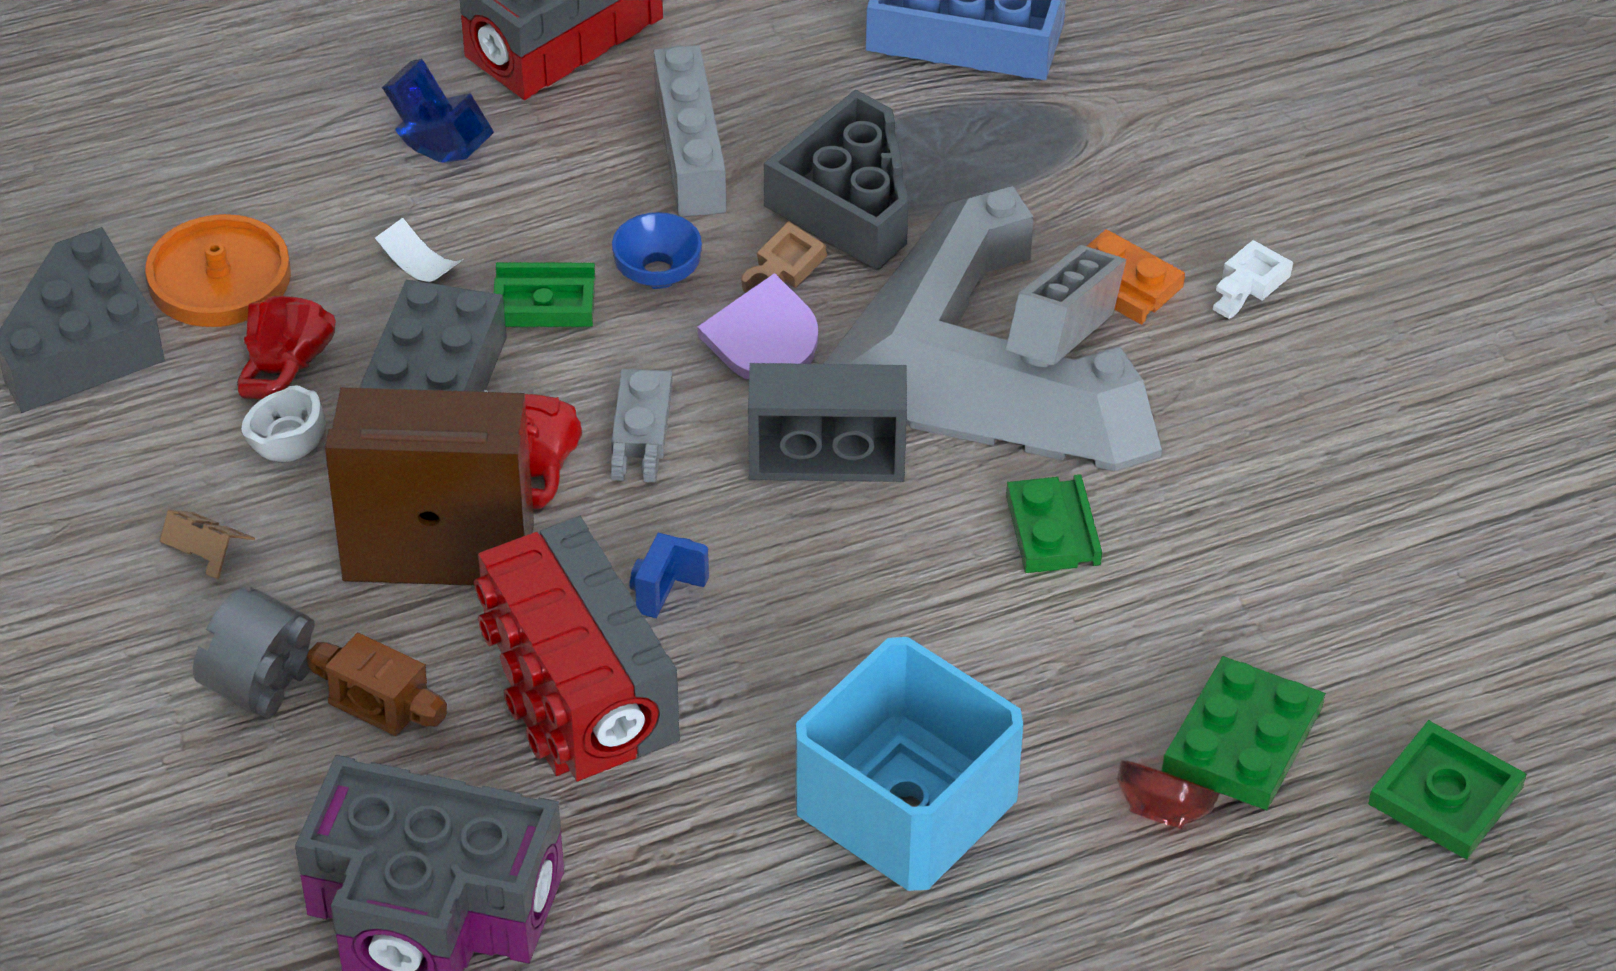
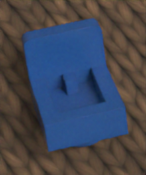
[629,532,709,619]

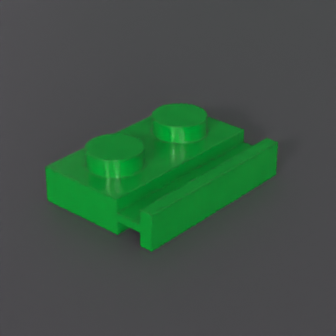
[493,262,596,327]
[1006,474,1102,573]

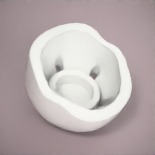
[241,385,326,462]

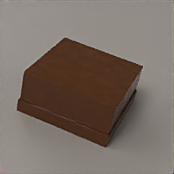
[325,387,534,585]

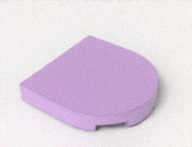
[697,273,818,380]

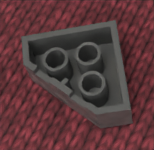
[764,89,909,270]
[0,227,165,413]

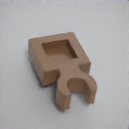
[741,221,827,293]

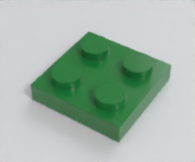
[1368,720,1527,860]

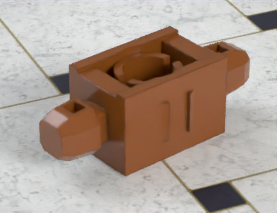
[307,632,447,736]

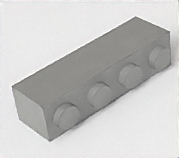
[653,45,726,217]
[1006,245,1127,367]

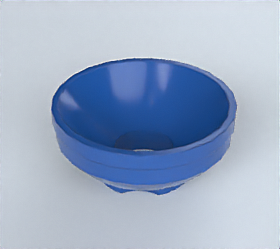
[612,212,702,289]

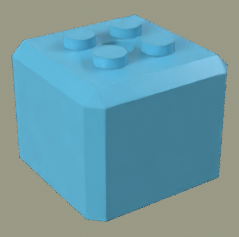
[795,637,1023,891]

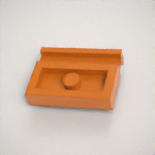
[1086,229,1185,325]

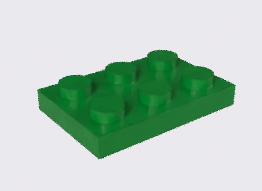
[1161,656,1326,810]

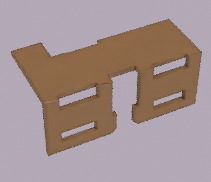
[159,510,255,579]

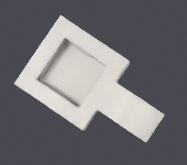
[1213,240,1293,319]

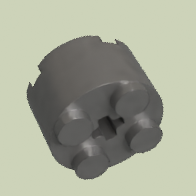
[193,587,315,719]

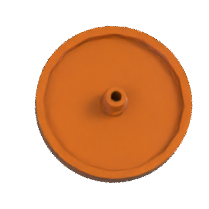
[145,214,291,327]

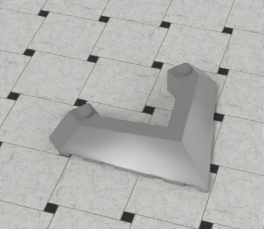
[824,186,1162,471]

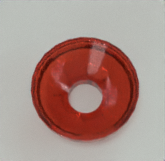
[1116,759,1220,829]

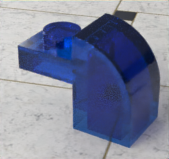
[382,59,494,163]

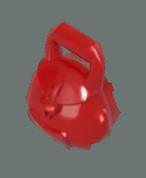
[237,296,336,399]
[525,394,582,509]

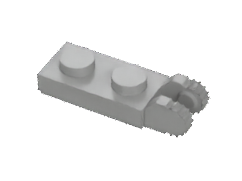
[611,369,673,482]

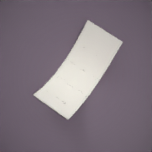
[375,218,464,282]

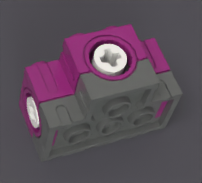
[295,755,564,971]

